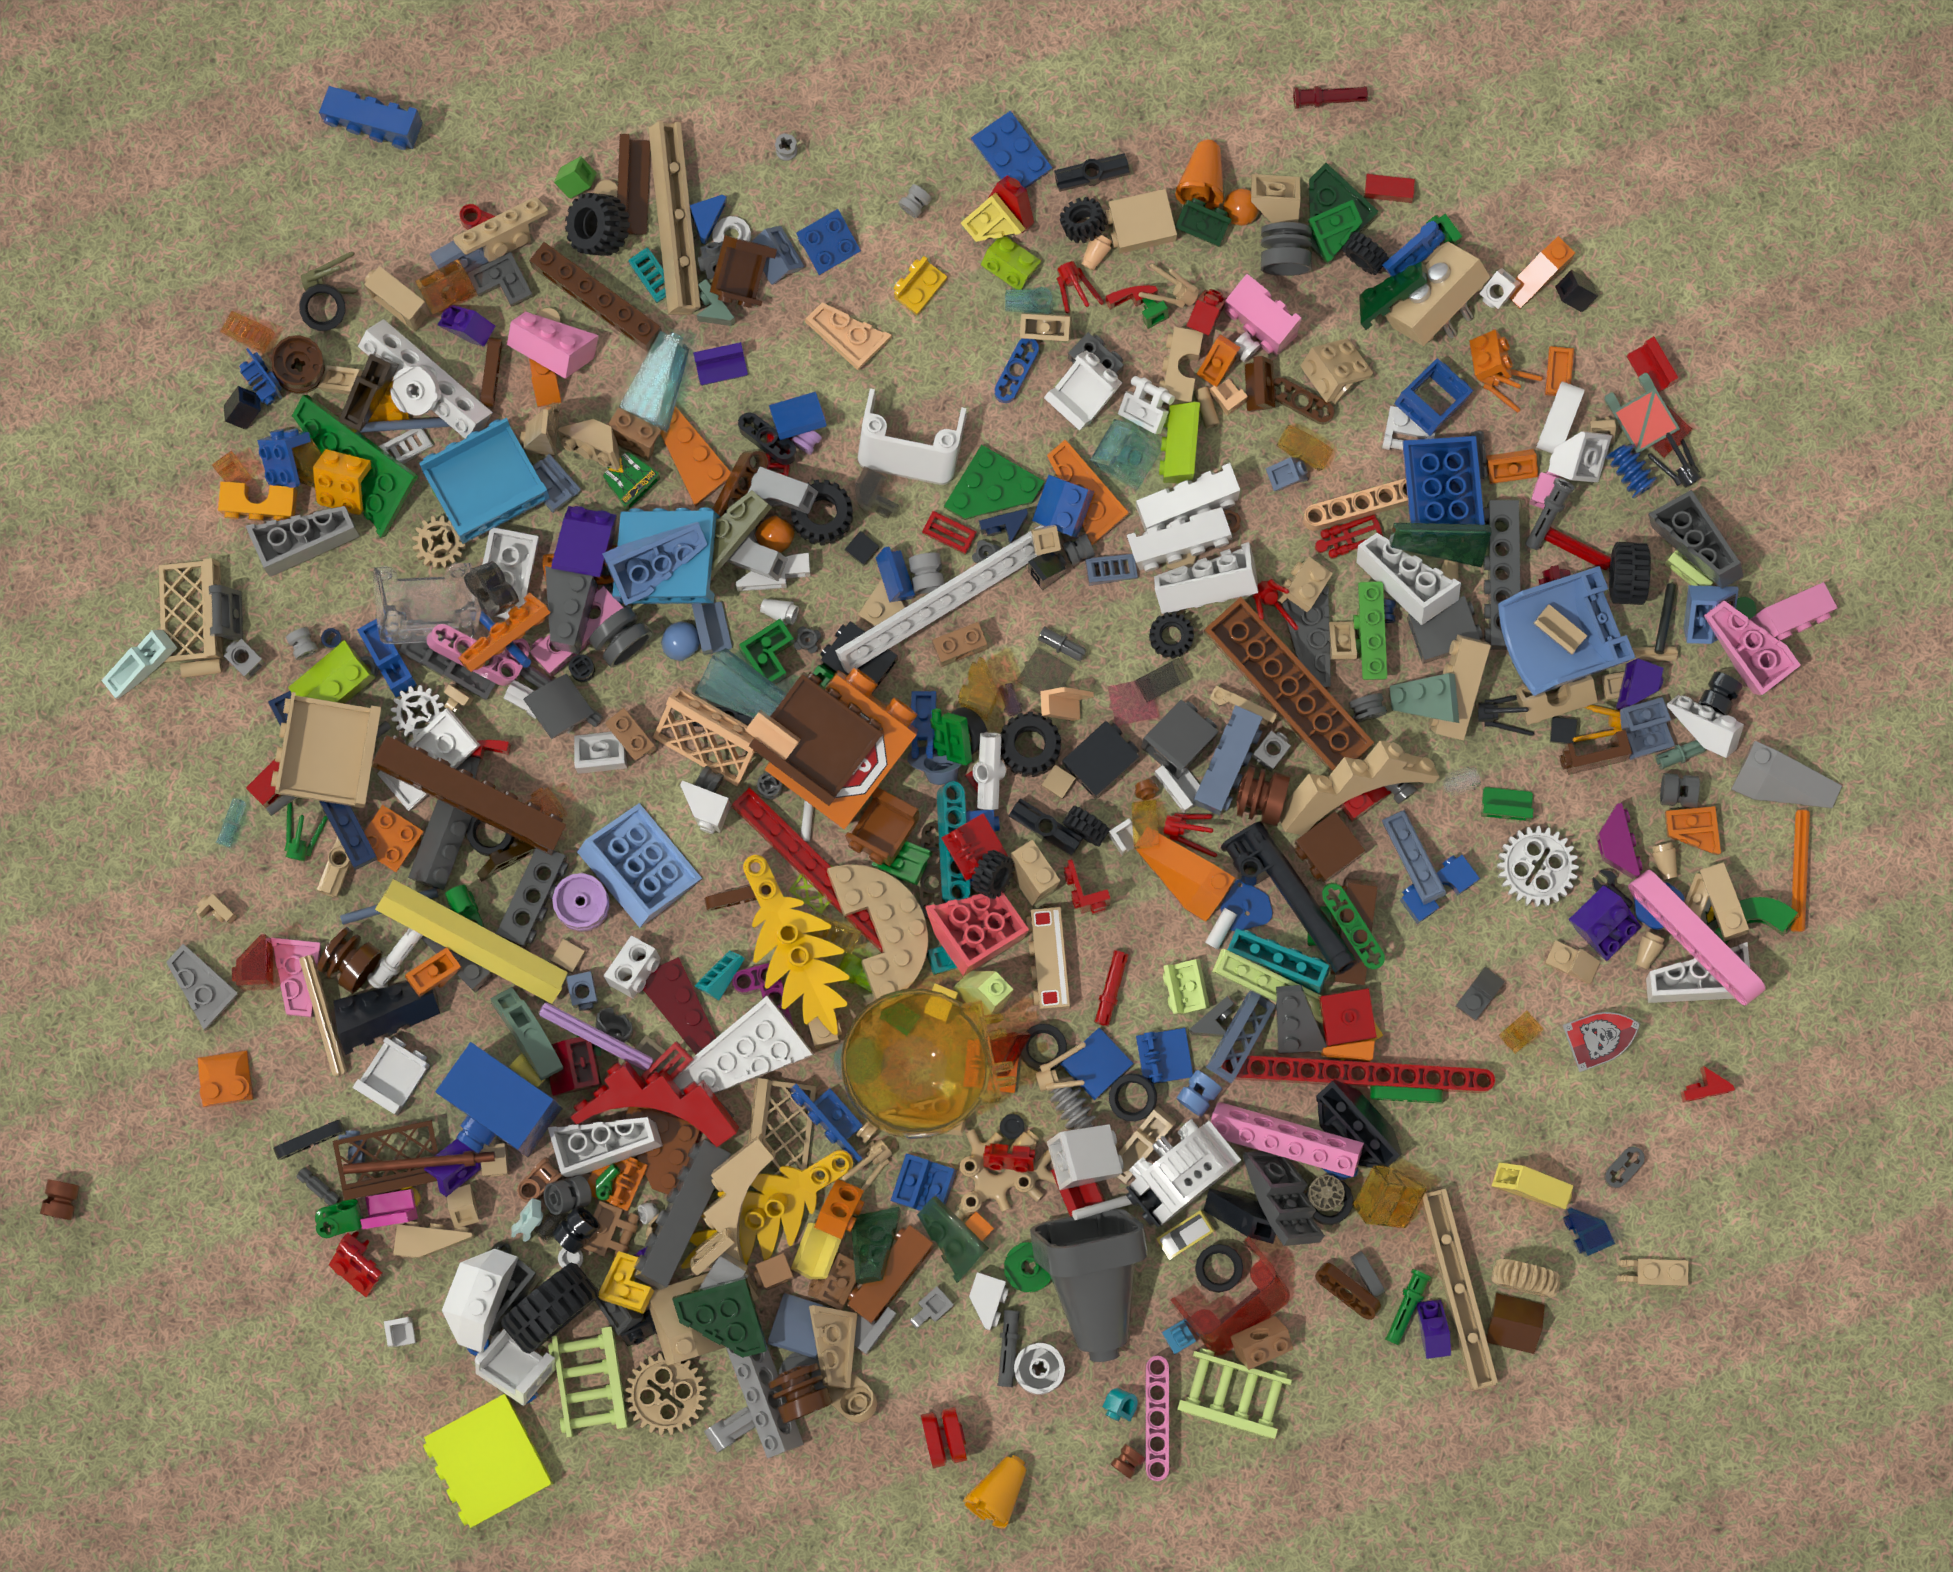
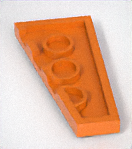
[652,401,731,507]
[458,593,550,672]

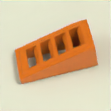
[1321,1040,1375,1062]

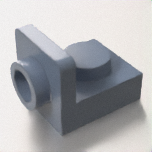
[1265,457,1308,492]
[338,1131,366,1163]

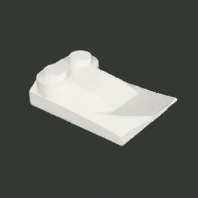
[475,528,540,619]

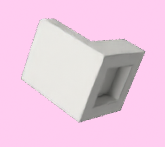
[1108,818,1140,856]
[384,1317,416,1348]

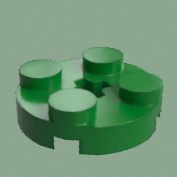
[1004,1242,1051,1293]

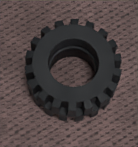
[565,193,630,256]
[791,479,853,546]
[1609,542,1651,605]
[1000,712,1061,777]

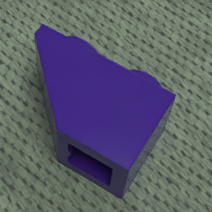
[438,304,496,347]
[1417,1299,1451,1359]

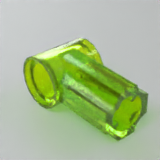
[838,952,872,993]

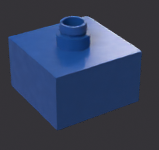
[435,1042,563,1157]

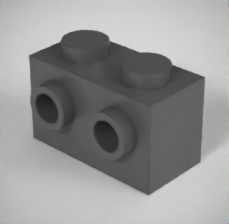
[1068,332,1124,376]

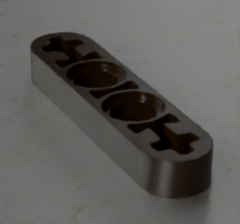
[920,822,943,919]

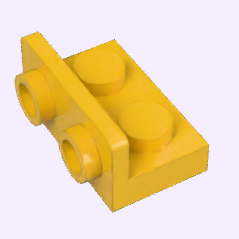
[893,256,947,316]

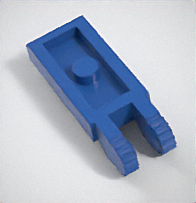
[1382,221,1445,277]
[911,691,937,759]

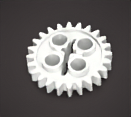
[1497,826,1579,907]

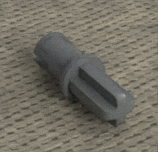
[1038,626,1086,661]

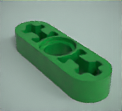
[1370,1086,1443,1104]

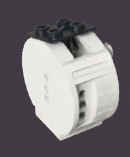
[1126,1119,1241,1227]

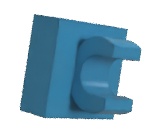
[1162,1320,1196,1355]

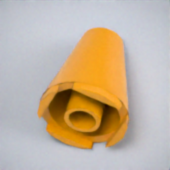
[963,1455,1027,1529]

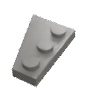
[166,944,239,1031]

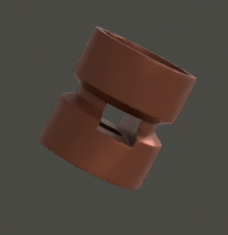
[40,1179,80,1221]

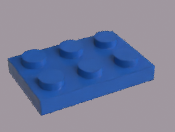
[971,111,1053,189]

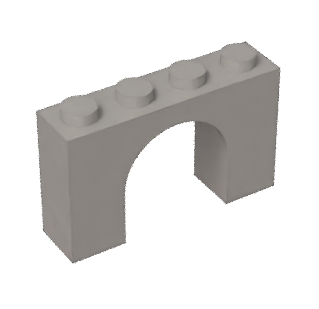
[727,467,818,581]

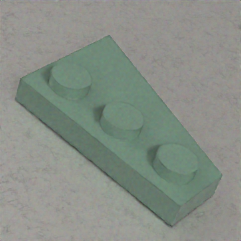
[1390,673,1459,723]

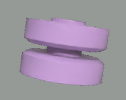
[552,873,610,932]

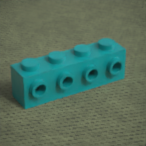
[1227,928,1330,995]

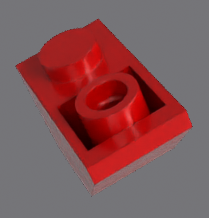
[1187,289,1227,336]

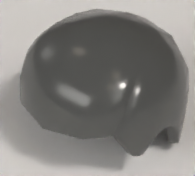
[595,1007,633,1043]

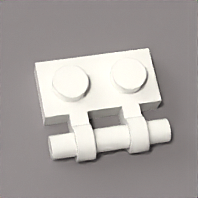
[1118,376,1175,434]

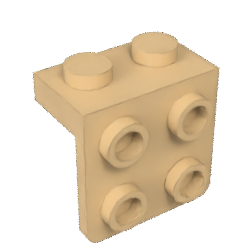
[1300,339,1373,403]

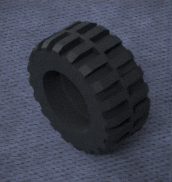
[501,1262,599,1354]

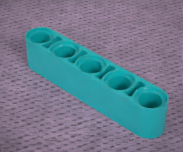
[937,781,970,903]

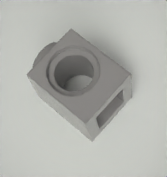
[224,639,265,680]
[1252,731,1291,772]

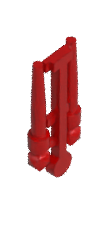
[1314,514,1384,559]

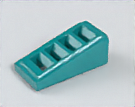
[628,247,666,303]
[695,950,745,1000]

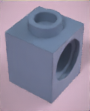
[566,971,598,1011]

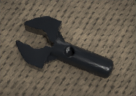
[1592,870,1633,908]

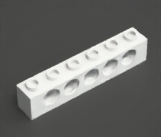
[358,319,493,439]

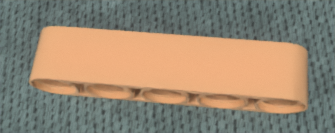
[1303,478,1408,531]

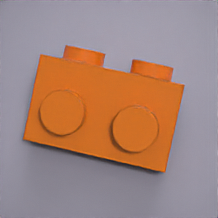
[1469,329,1513,381]

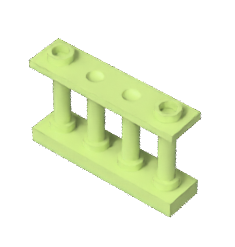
[548,1326,629,1438]
[1177,1348,1292,1439]

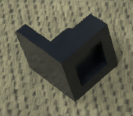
[1555,270,1598,312]
[224,386,261,429]

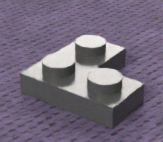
[467,252,533,307]

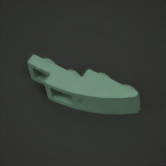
[490,987,563,1081]

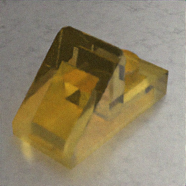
[1499,1011,1543,1054]

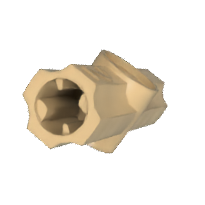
[317,827,364,898]

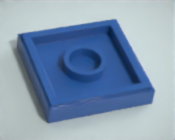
[769,391,827,440]

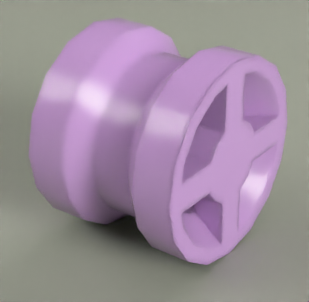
[791,430,822,455]

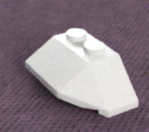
[442,1249,519,1353]

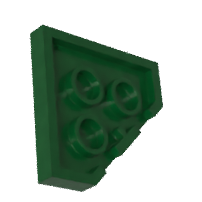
[1309,163,1379,265]
[672,1277,768,1358]

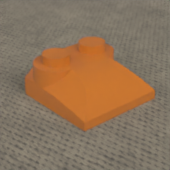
[197,1050,254,1107]

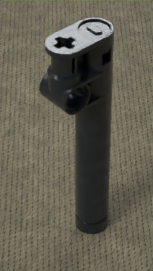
[1220,821,1357,975]

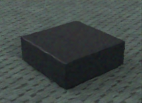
[845,531,879,566]
[1549,717,1577,745]

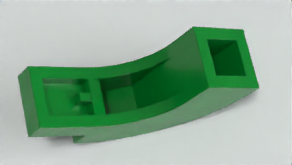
[1714,897,1798,945]

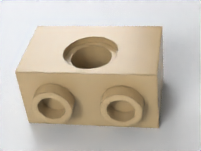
[1020,312,1072,341]

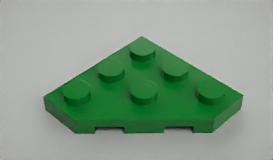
[944,444,1045,520]

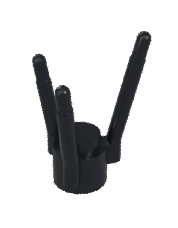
[1648,432,1701,488]
[1478,695,1534,736]

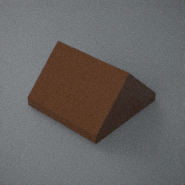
[1486,1293,1545,1354]

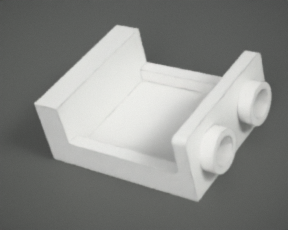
[1044,350,1122,430]
[352,1037,430,1116]
[475,1329,555,1406]

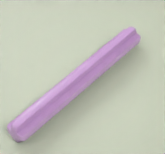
[539,1003,653,1071]

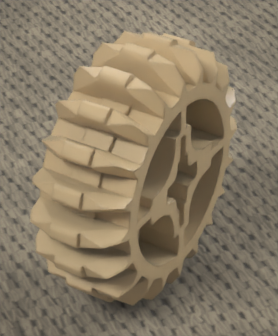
[1492,1259,1561,1298]

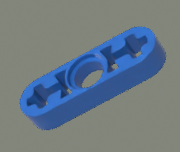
[995,338,1039,403]

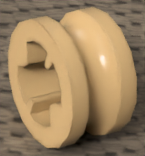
[856,1119,880,1144]

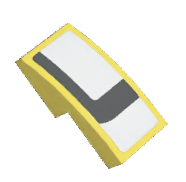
[1156,1210,1215,1260]

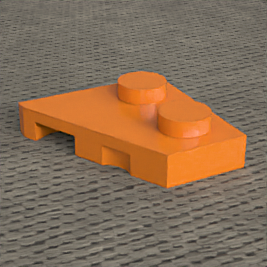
[1665,806,1721,855]

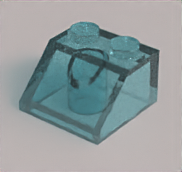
[1090,419,1161,491]

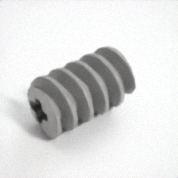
[1048,1080,1096,1130]

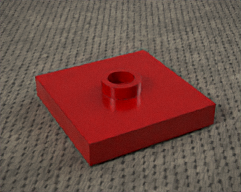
[1319,988,1377,1046]

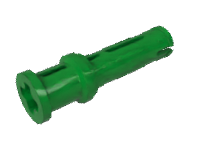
[1385,1269,1433,1346]

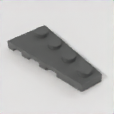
[1282,586,1331,692]

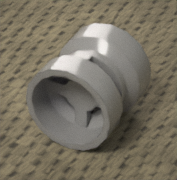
[898,184,932,218]
[286,627,318,660]

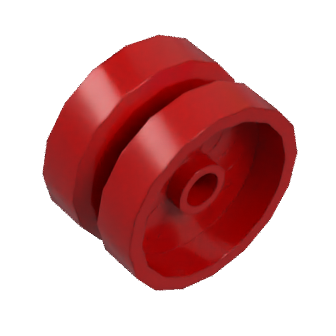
[921,1407,967,1469]

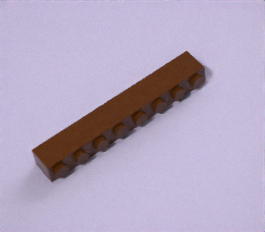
[372,735,566,855]

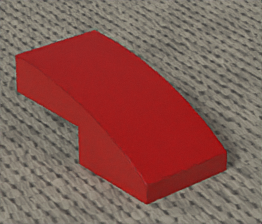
[1105,285,1158,310]
[470,740,511,760]

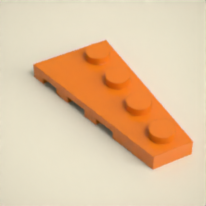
[1047,439,1130,546]

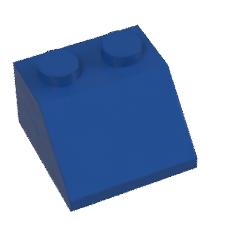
[1032,475,1095,538]

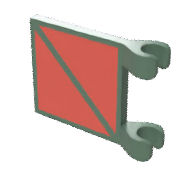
[1604,373,1680,453]

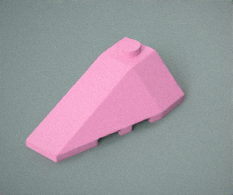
[1704,601,1801,695]

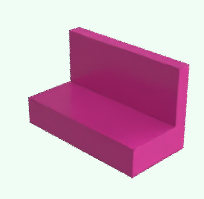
[361,1189,418,1229]

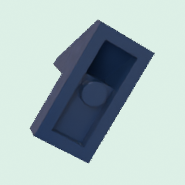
[979,509,1028,544]

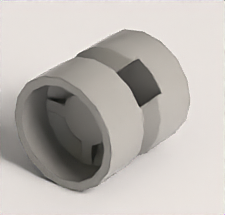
[909,553,945,594]

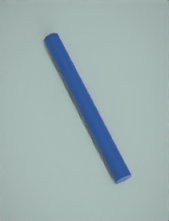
[473,608,531,668]

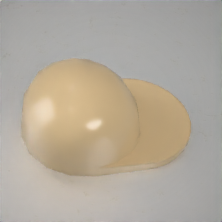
[828,1374,877,1423]

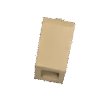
[557,419,620,470]

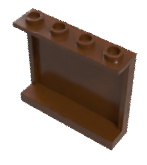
[749,672,884,806]

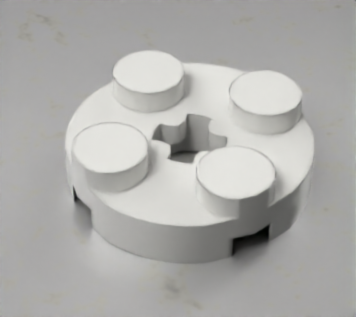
[391,366,441,415]

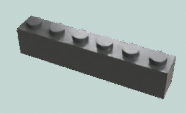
[634,1140,731,1290]

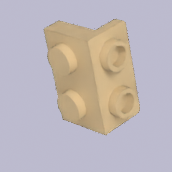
[1278,557,1333,612]

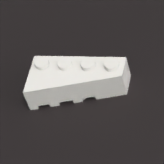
[1136,463,1240,532]
[548,1117,663,1178]

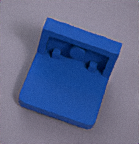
[257,429,311,488]

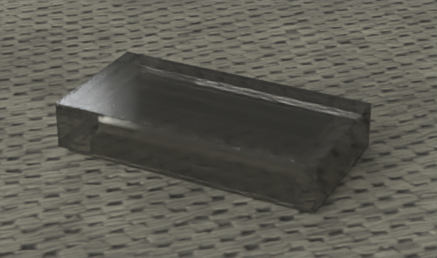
[1135,658,1191,703]

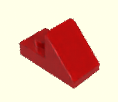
[1680,1066,1735,1103]

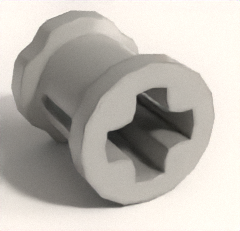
[775,133,797,161]

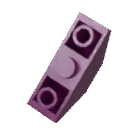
[1596,803,1642,879]

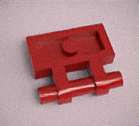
[328,1240,383,1297]

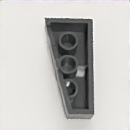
[1648,490,1744,589]

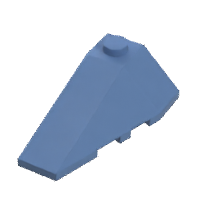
[602,522,707,606]

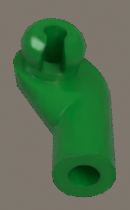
[596,1163,621,1201]

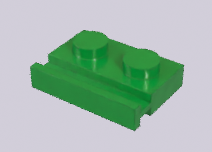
[872,841,933,885]

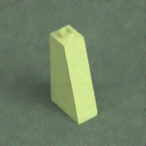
[952,971,1013,1024]

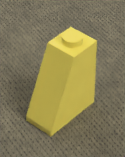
[1492,1163,1573,1209]

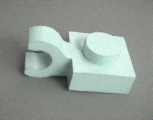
[511,1198,543,1242]

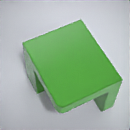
[554,156,597,199]

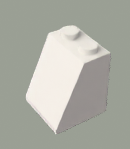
[1047,1124,1123,1190]

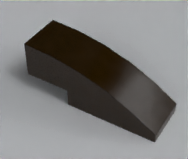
[339,354,399,431]

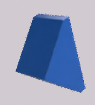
[690,195,727,245]

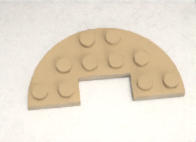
[827,865,928,1008]

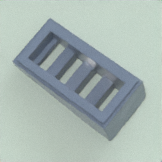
[1085,554,1138,586]

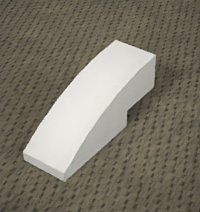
[736,553,811,591]

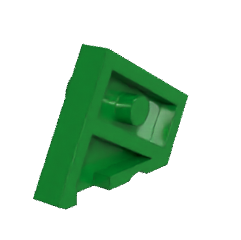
[1307,200,1363,263]

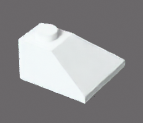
[1548,432,1612,482]

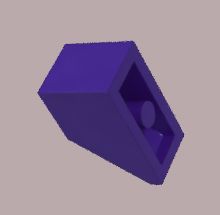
[1616,658,1664,710]

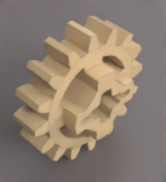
[412,516,466,570]

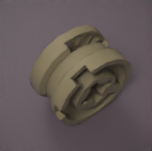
[1308,1175,1345,1212]

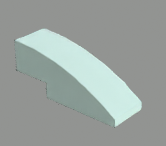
[101,630,177,699]

